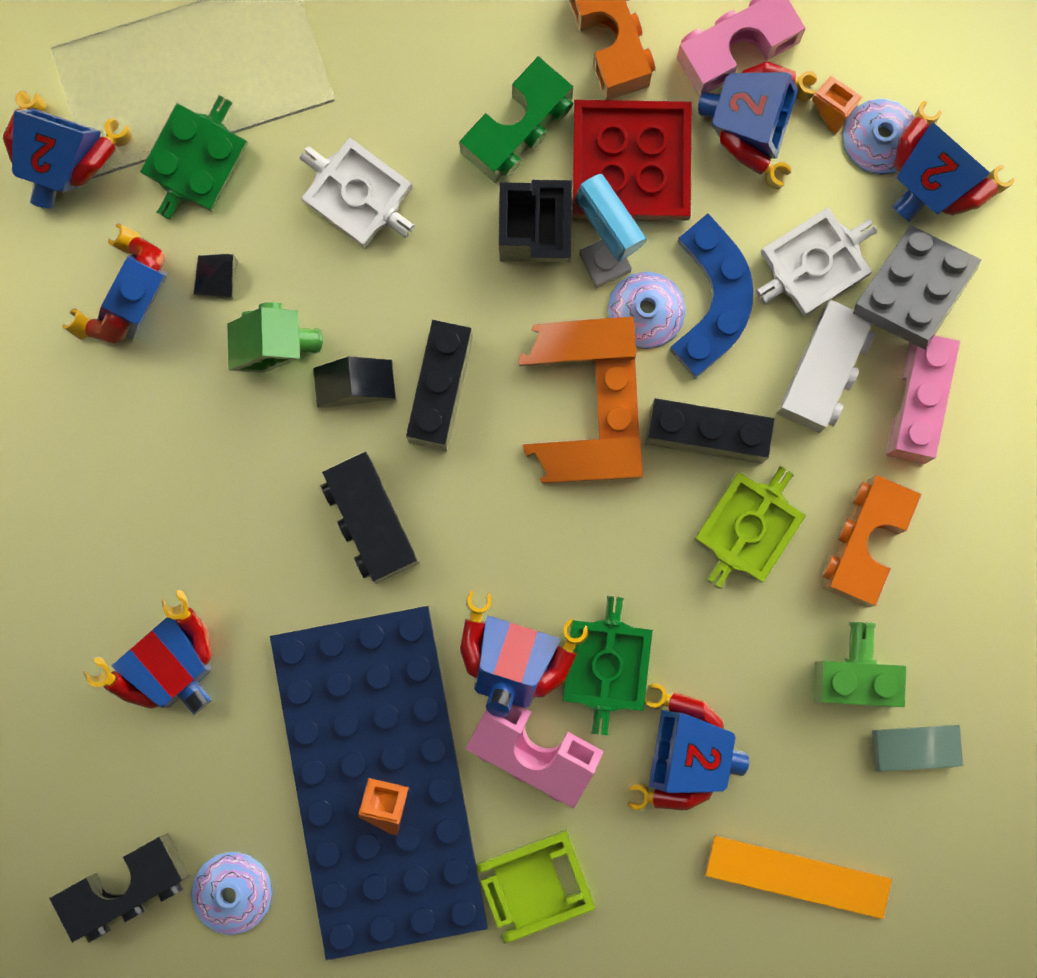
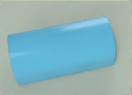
[575,174,647,262]

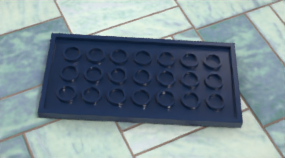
[270,606,488,960]

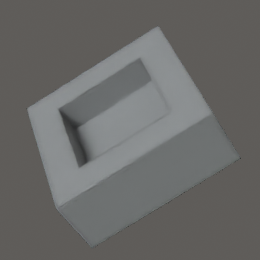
[579,240,632,288]

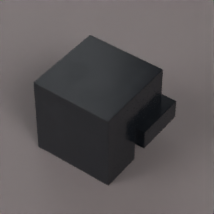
[499,180,572,262]

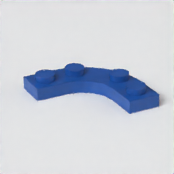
[669,213,753,379]

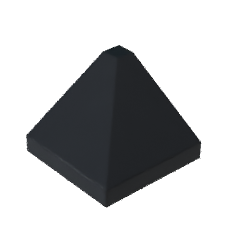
[193,254,238,299]

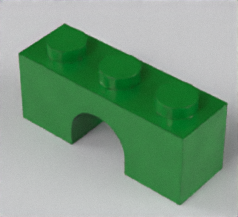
[459,56,574,183]

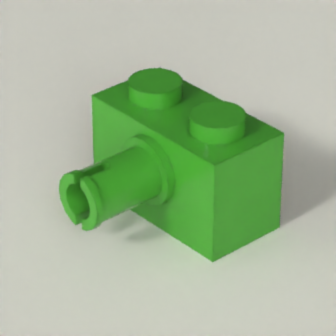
[227,302,323,373]
[814,622,906,707]

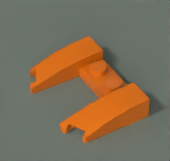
[518,317,643,483]

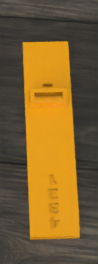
[705,835,892,919]

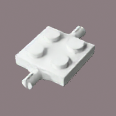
[299,137,415,248]
[756,207,877,317]

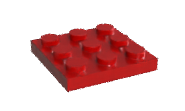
[572,100,692,220]

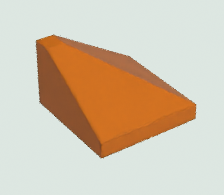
[812,76,863,134]
[358,778,409,835]

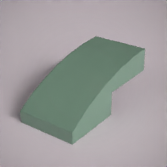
[872,725,963,771]

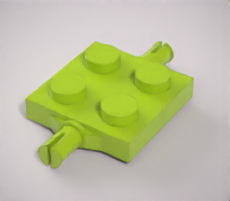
[694,466,806,589]

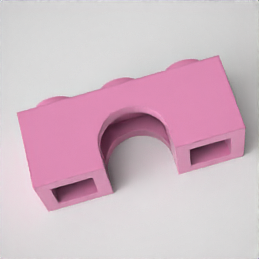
[677,0,806,97]
[886,336,960,464]
[466,704,604,808]

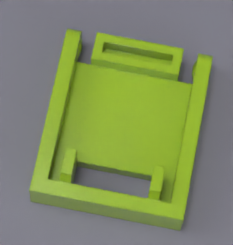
[476,829,596,944]

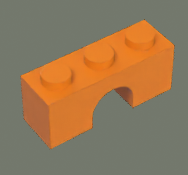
[569,0,655,100]
[822,475,921,608]

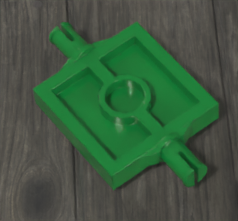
[140,95,248,220]
[562,596,653,736]

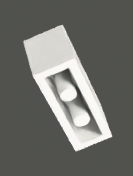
[776,300,875,433]

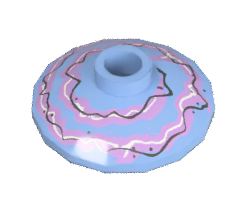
[842,98,914,175]
[607,271,686,349]
[191,852,273,935]

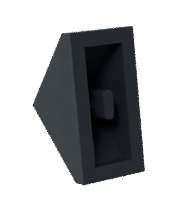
[313,356,396,408]

